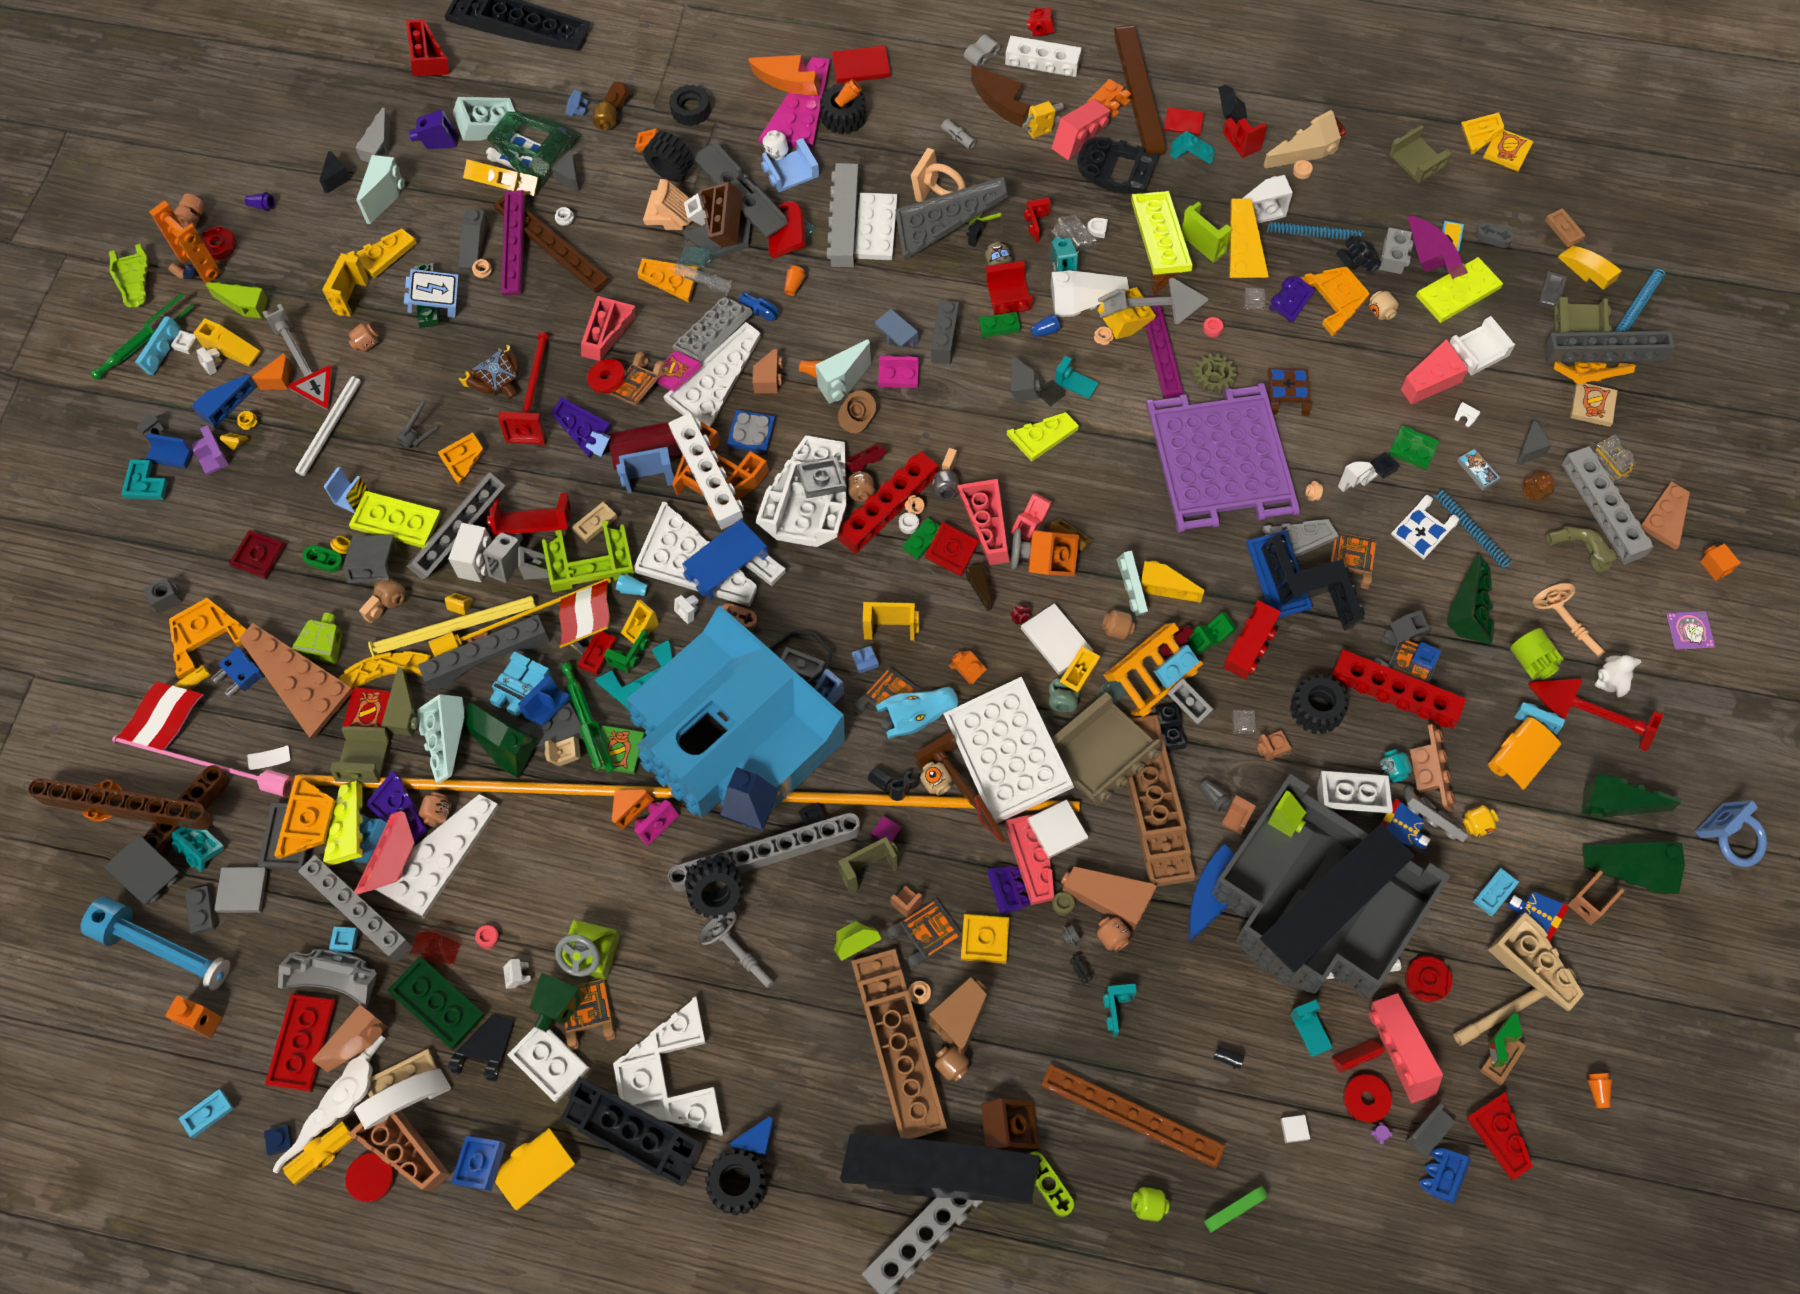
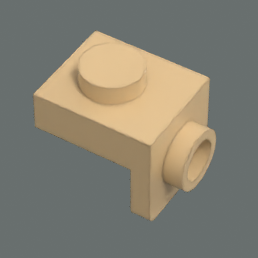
[545,736,581,766]

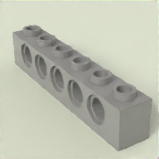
[1562,446,1653,565]
[298,855,412,963]
[862,1197,983,1294]

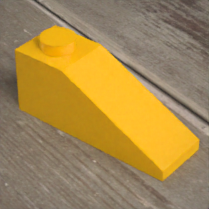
[1141,561,1204,603]

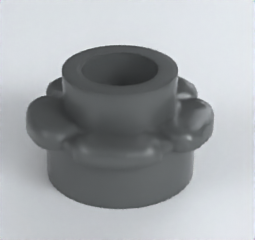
[1062,924,1081,946]

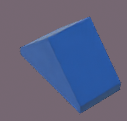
[730,1116,774,1158]

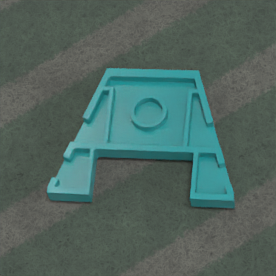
[595,640,672,710]

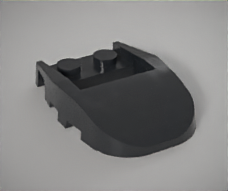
[1077,137,1158,194]

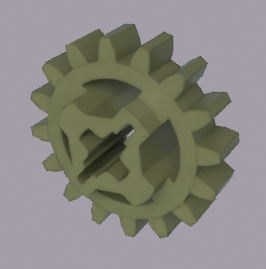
[1193,354,1237,395]

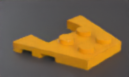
[1300,267,1370,337]
[169,598,247,680]

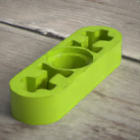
[1029,1152,1074,1217]

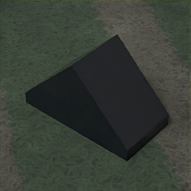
[319,151,351,193]

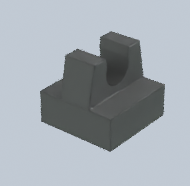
[137,414,164,437]

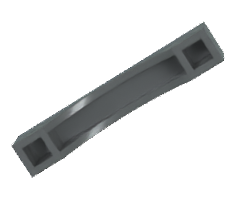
[418,615,550,692]

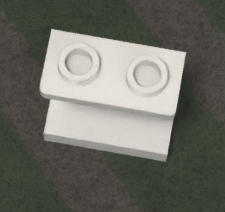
[1450,316,1515,376]

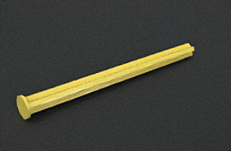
[368,596,535,657]

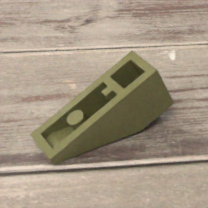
[381,667,418,737]

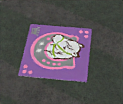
[1666,611,1715,649]

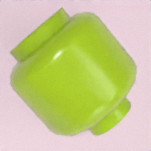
[1131,1187,1169,1222]

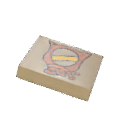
[1570,383,1617,427]

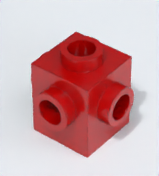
[1027,7,1055,37]

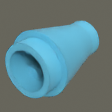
[616,574,648,597]

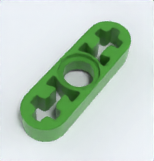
[1204,1186,1269,1233]

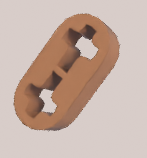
[722,603,758,631]

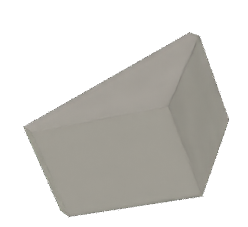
[518,547,549,580]

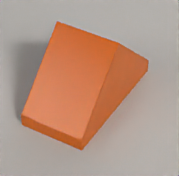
[252,353,292,390]
[612,789,654,830]

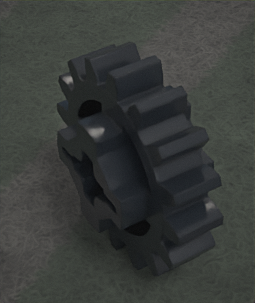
[1345,234,1381,273]

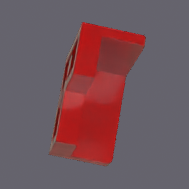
[1222,118,1267,159]

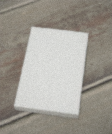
[1021,603,1093,675]
[507,1028,590,1103]

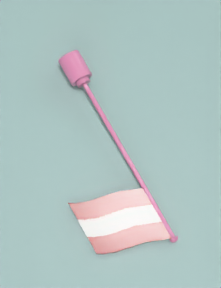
[112,682,294,797]

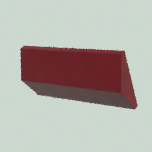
[608,422,689,470]

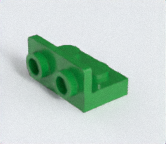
[1388,426,1439,470]

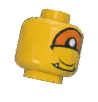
[1462,805,1499,838]

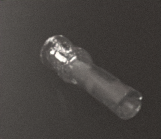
[673,262,733,296]

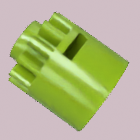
[1510,628,1564,680]

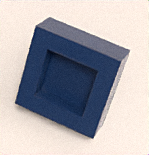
[264,1125,293,1156]

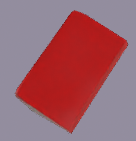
[1163,107,1204,136]
[1331,1040,1385,1073]

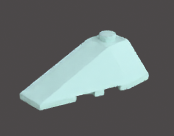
[417,694,465,783]

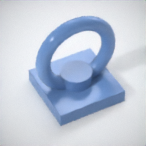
[1695,800,1767,867]

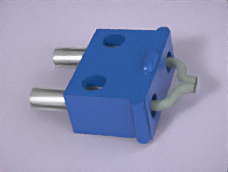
[211,647,264,697]

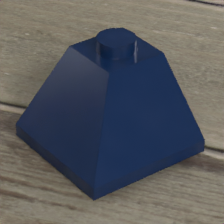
[720,767,780,831]

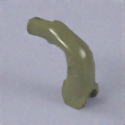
[1546,526,1616,572]

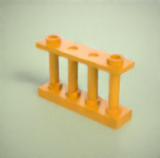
[1103,623,1203,717]

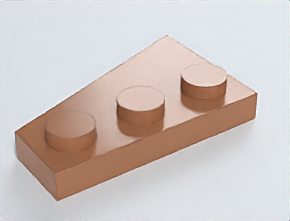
[1641,481,1690,550]

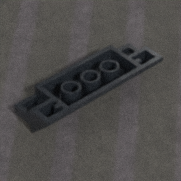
[560,1076,702,1187]

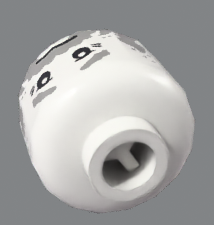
[762,130,789,160]

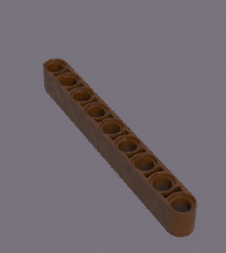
[1114,25,1165,156]
[28,778,214,830]

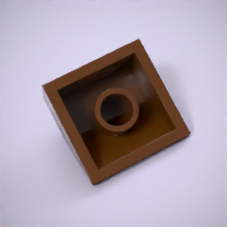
[981,1098,1039,1152]

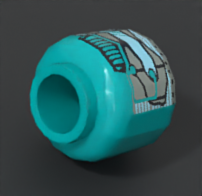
[1380,749,1413,783]

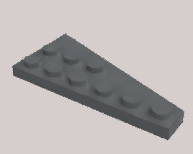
[895,177,1008,260]

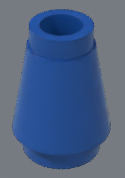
[1030,314,1061,338]

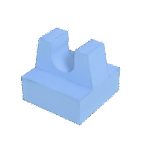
[585,431,610,457]

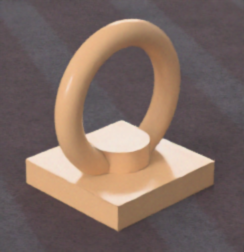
[911,148,966,202]

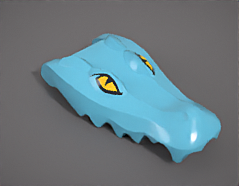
[876,687,958,739]

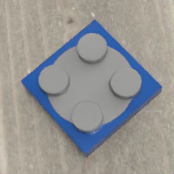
[727,410,775,454]

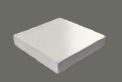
[1027,800,1088,859]

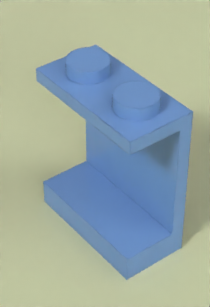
[616,447,674,494]

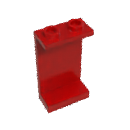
[487,493,571,536]

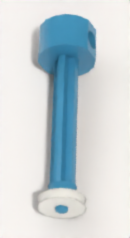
[80,896,230,991]

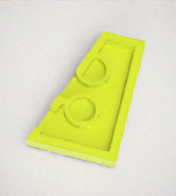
[1007,412,1079,462]

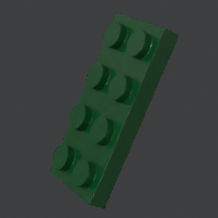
[387,956,486,1051]

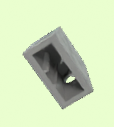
[483,533,523,583]

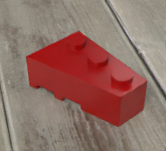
[1223,600,1281,680]

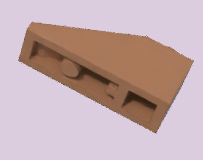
[312,1005,387,1072]

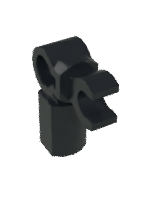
[868,768,920,801]

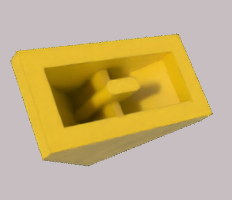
[621,600,659,644]
[1060,646,1100,693]

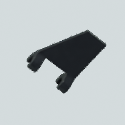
[448,1015,514,1082]

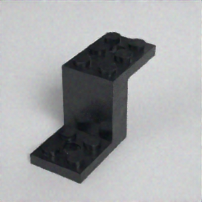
[1261,534,1365,631]

